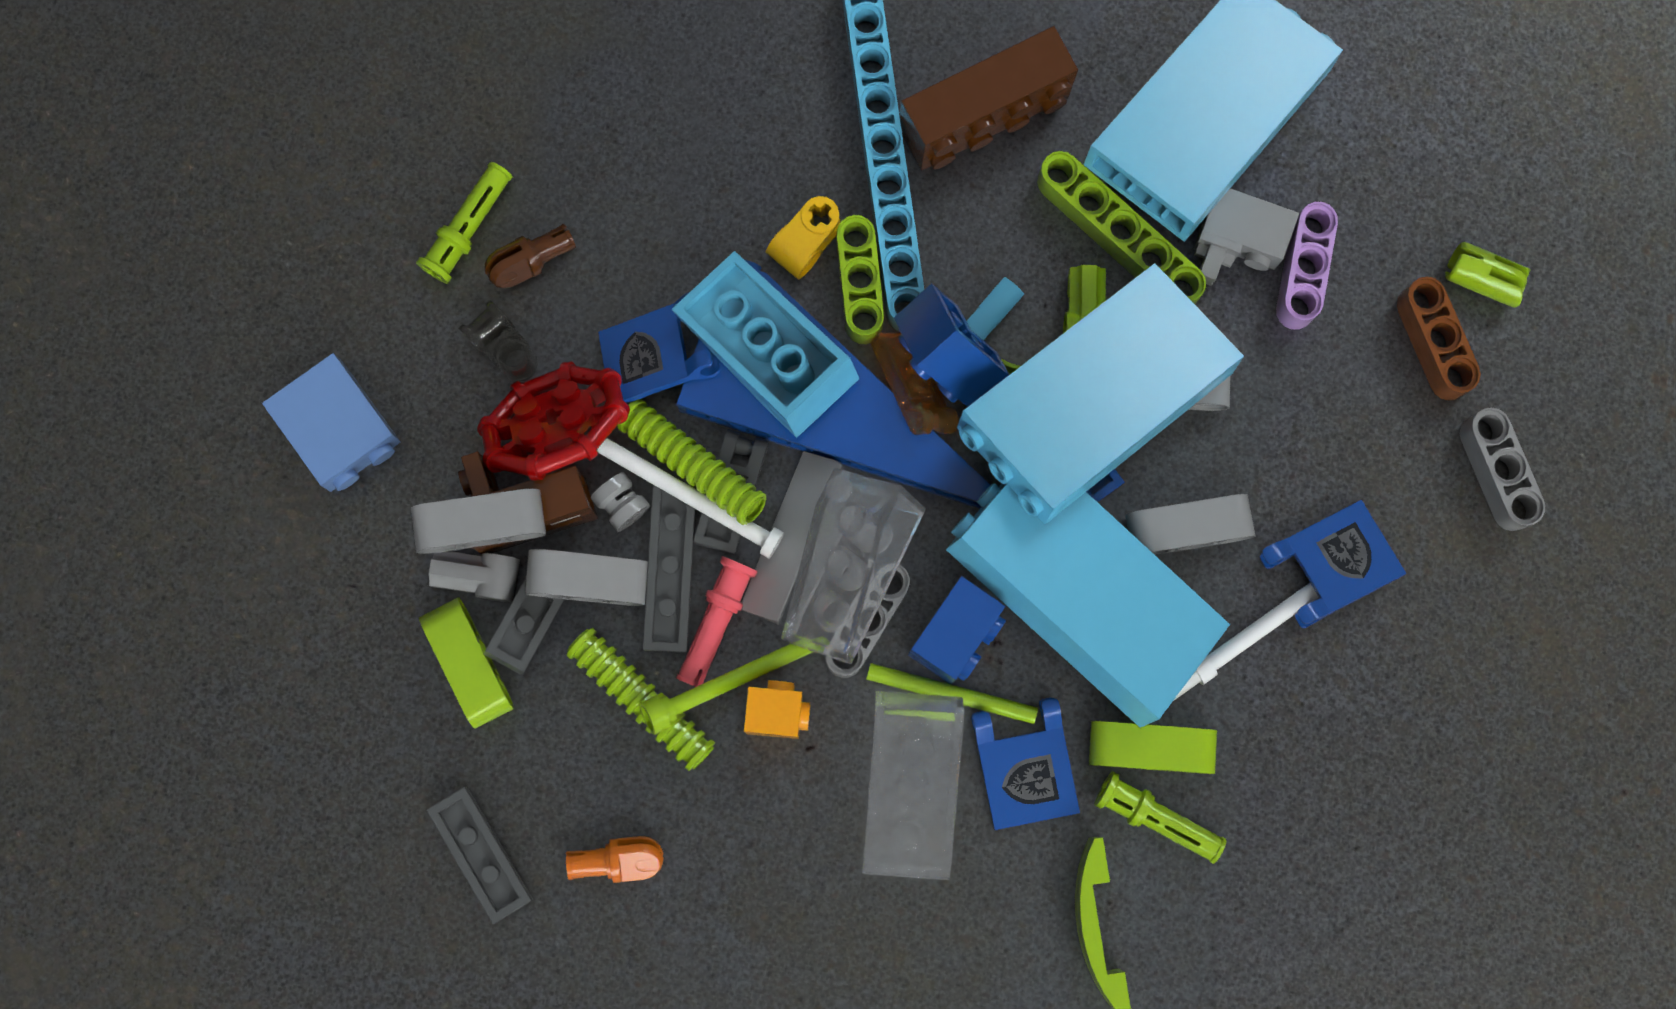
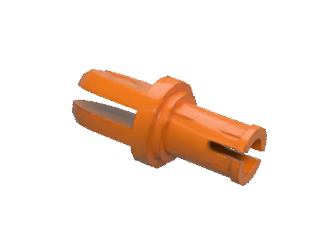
[566,836,664,883]

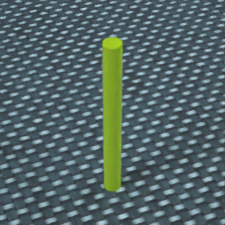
[866,663,1038,724]

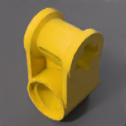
[766,196,841,280]

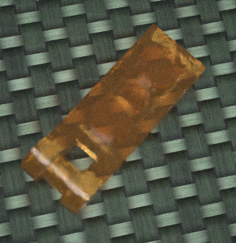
[870,333,958,435]

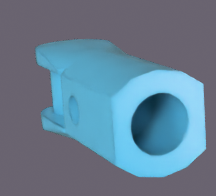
[967,277,1024,340]

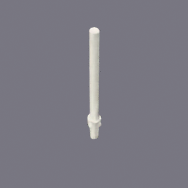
[1173,583,1319,701]

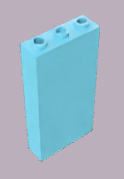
[1083,0,1343,242]
[957,263,1244,525]
[946,483,1230,728]

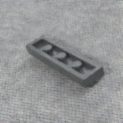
[643,479,696,653]

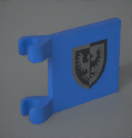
[598,292,720,403]
[1260,500,1406,628]
[971,697,1080,830]

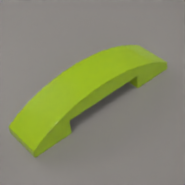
[1075,837,1131,1009]

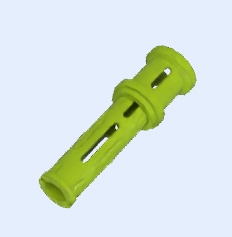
[416,162,513,284]
[1094,771,1227,864]

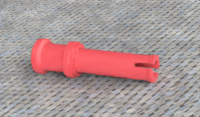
[676,556,758,687]

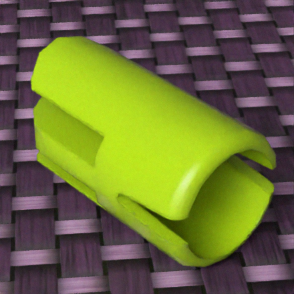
[1445,242,1530,308]

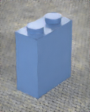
[262,353,401,492]

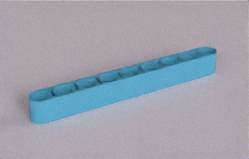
[842,0,924,332]

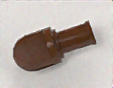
[485,224,576,288]

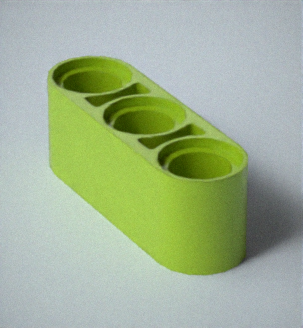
[837,215,884,344]
[419,597,514,729]
[1089,721,1217,774]

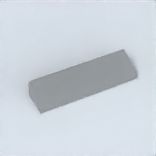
[741,451,843,625]

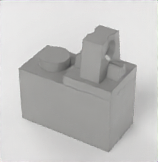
[1193,188,1299,286]

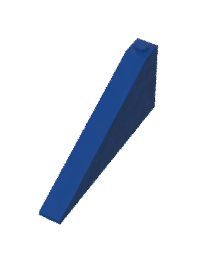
[677,259,990,509]

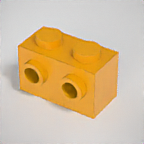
[744,680,811,739]

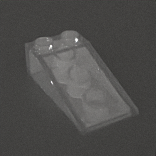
[781,468,926,664]
[863,691,965,880]

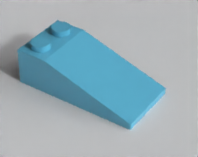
[672,251,859,438]

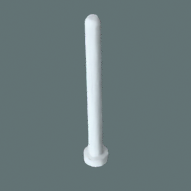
[597,438,784,559]

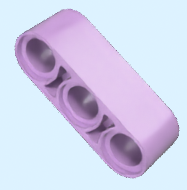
[1276,202,1338,329]

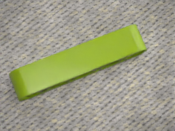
[1037,151,1206,304]

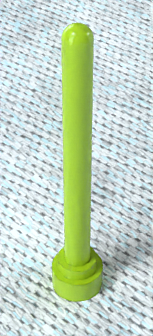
[639,628,834,735]

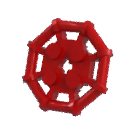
[477,361,630,481]

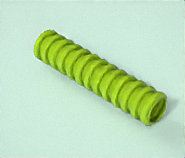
[618,399,766,525]
[566,628,715,771]

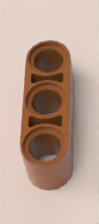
[1397,276,1481,401]

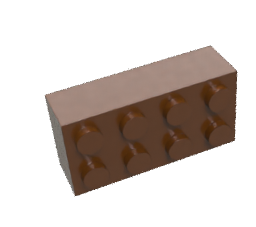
[900,26,1078,171]

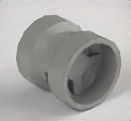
[590,472,651,532]

